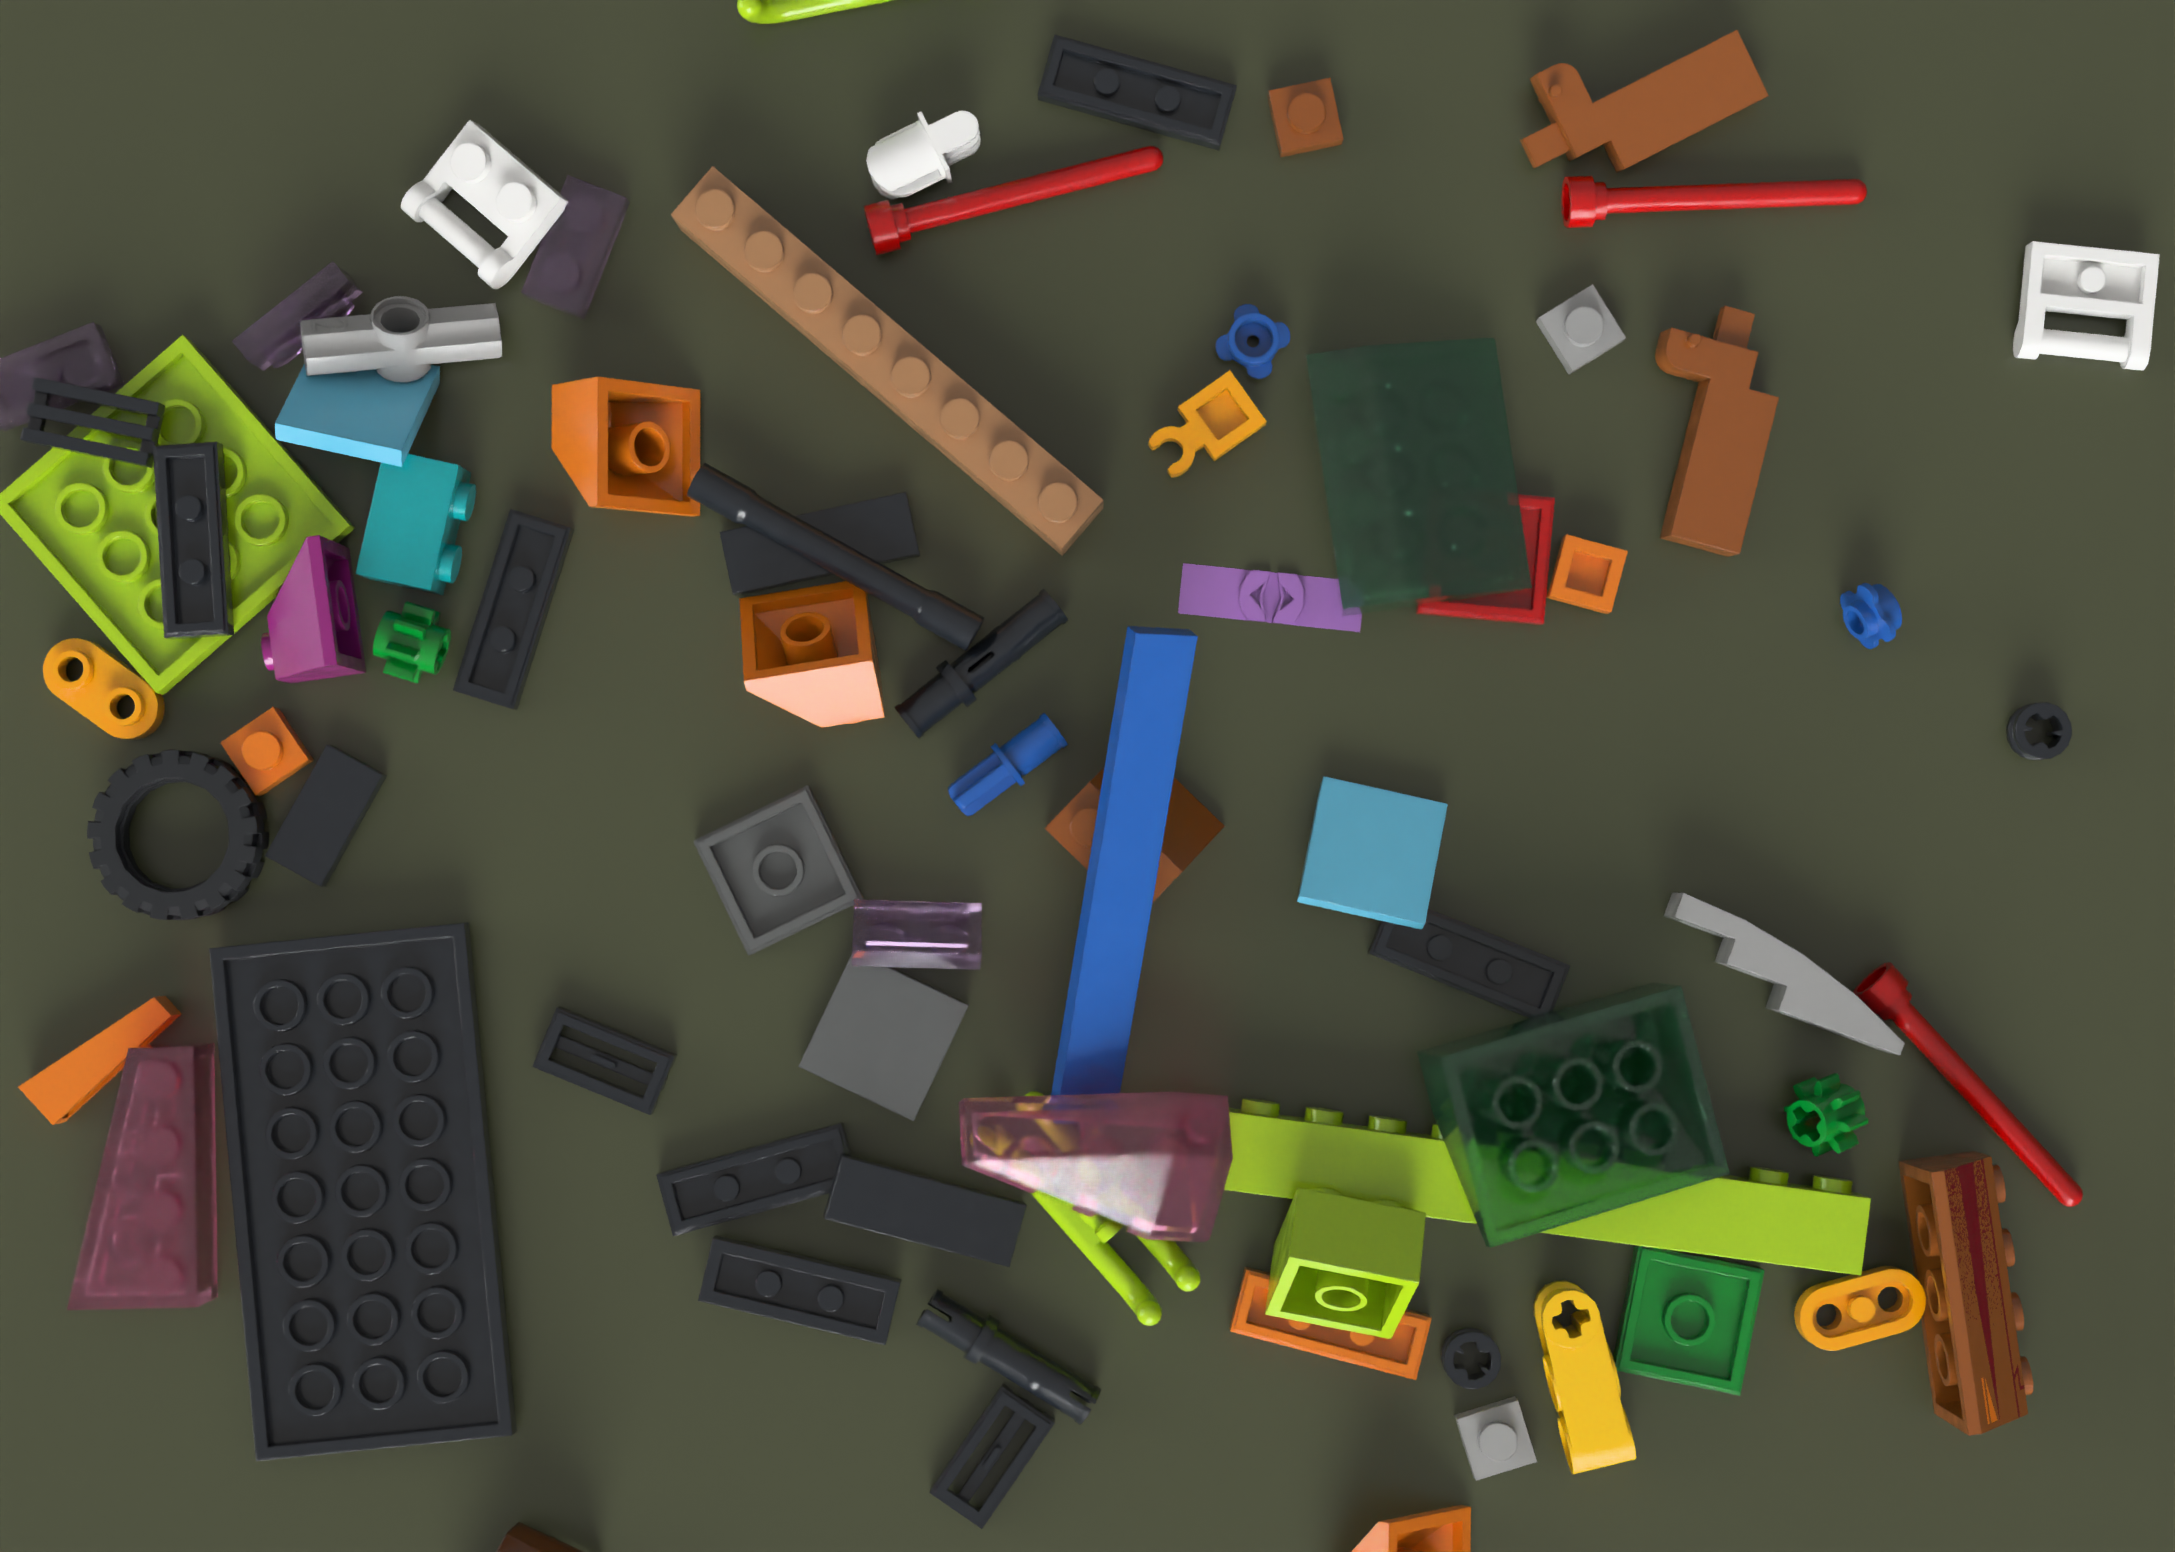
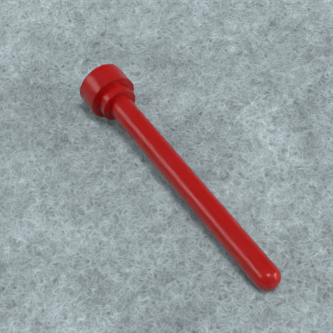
[863,146,1164,256]
[1561,176,1867,228]
[1853,962,2083,1207]

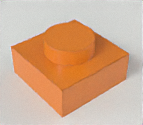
[1546,534,1628,614]
[220,707,314,796]

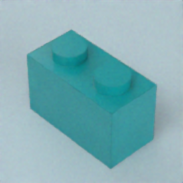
[355,454,476,596]

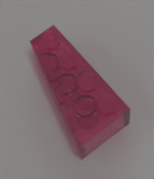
[67,1043,218,1310]

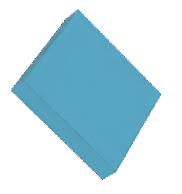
[275,364,440,467]
[1297,776,1448,930]

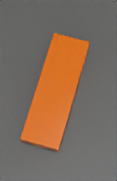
[1229,1267,1432,1380]

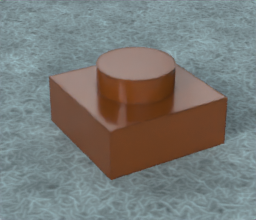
[1267,78,1344,158]

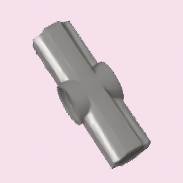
[300,296,502,383]

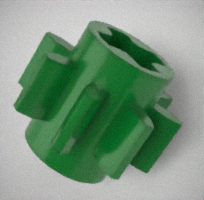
[373,601,451,683]
[1784,1073,1869,1157]

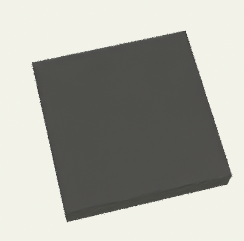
[693,785,865,956]
[798,951,969,1121]

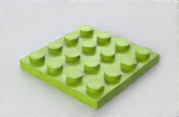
[0,335,355,695]

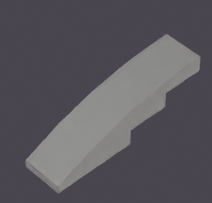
[1664,893,1905,1055]

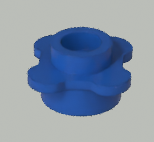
[1215,304,1290,379]
[1840,583,1902,649]

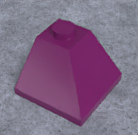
[261,535,366,684]

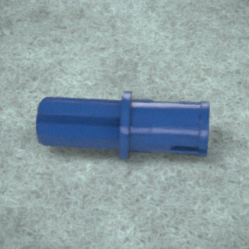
[947,713,1068,816]

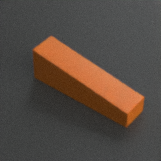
[18,996,182,1125]

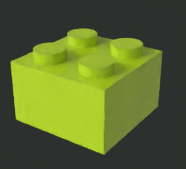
[1265,1187,1426,1339]

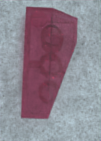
[959,1092,1233,1242]

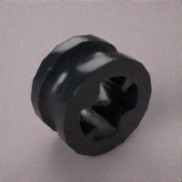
[2006,702,2072,760]
[1441,1327,1501,1389]

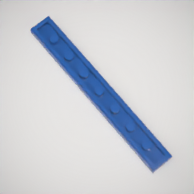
[1048,626,1198,1125]

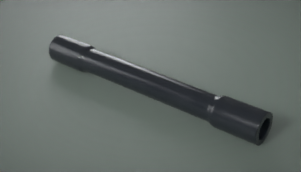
[687,463,985,651]

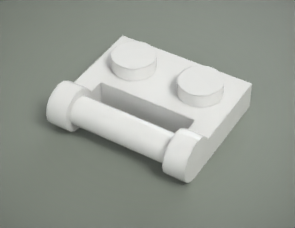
[401,120,570,289]
[2013,241,2160,371]

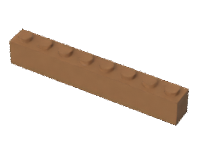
[671,166,1104,556]

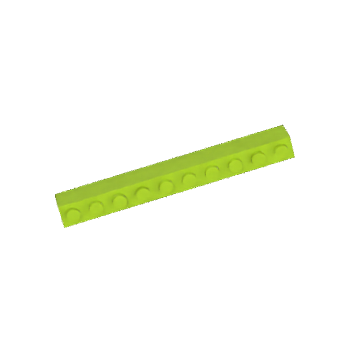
[1217,1098,1871,1276]

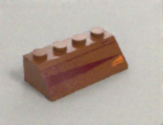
[1898,1151,2033,1436]

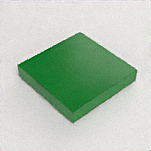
[1613,1245,1765,1396]

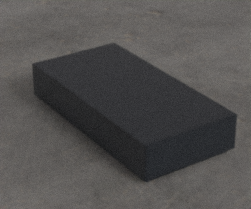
[265,744,387,887]

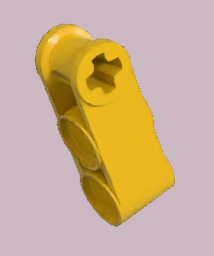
[1533,1280,1636,1474]

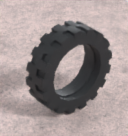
[87,750,269,920]

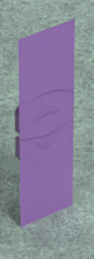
[1178,563,1365,632]

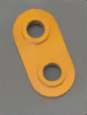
[43,638,165,740]
[1794,1266,1926,1351]

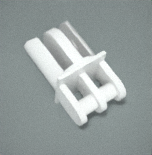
[866,110,981,200]

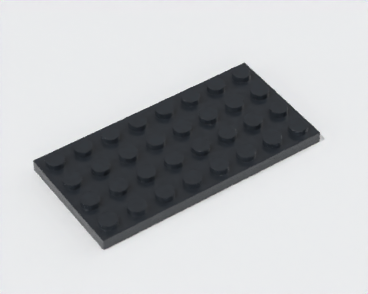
[209,923,517,1461]

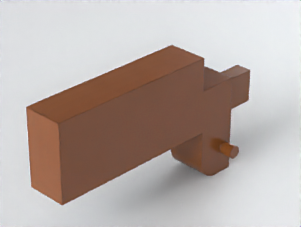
[1520,30,1769,173]
[1655,306,1779,557]

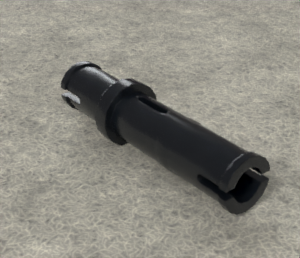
[894,589,1068,739]
[916,1289,1101,1425]

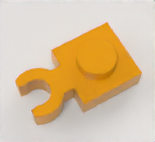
[1148,370,1267,478]

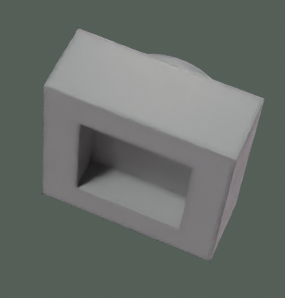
[1536,284,1626,375]
[1454,1396,1537,1481]

